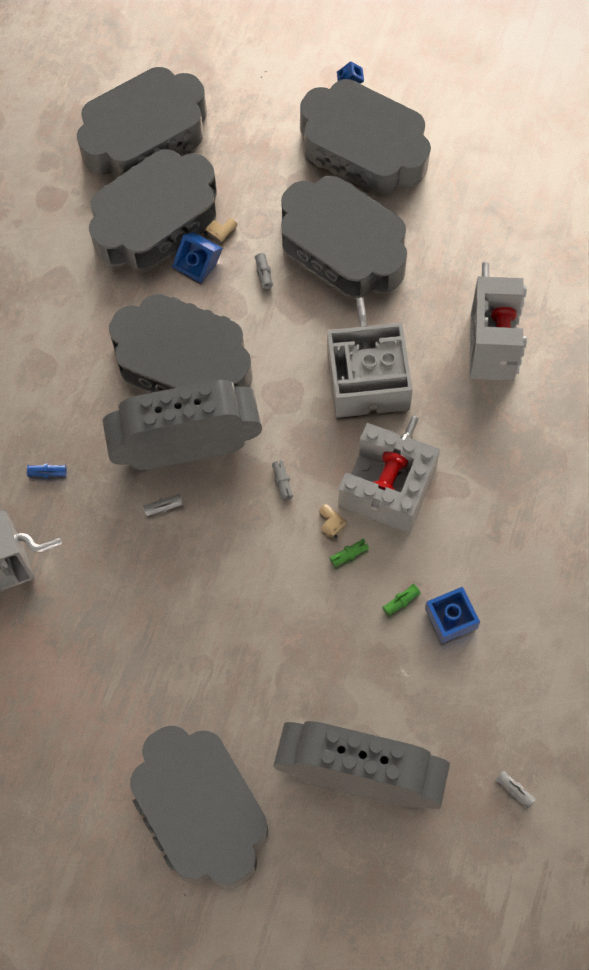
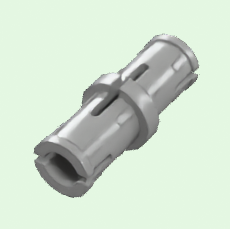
[255,253,273,289]
[272,460,293,500]
[143,494,183,517]
[495,771,536,809]

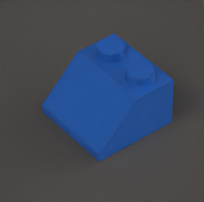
[172,232,223,283]

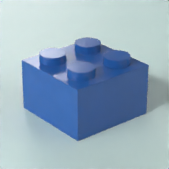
[425,586,480,644]

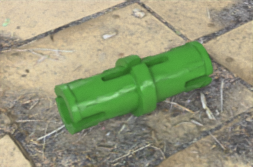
[329,538,369,568]
[382,584,421,617]

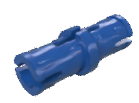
[27,463,67,478]

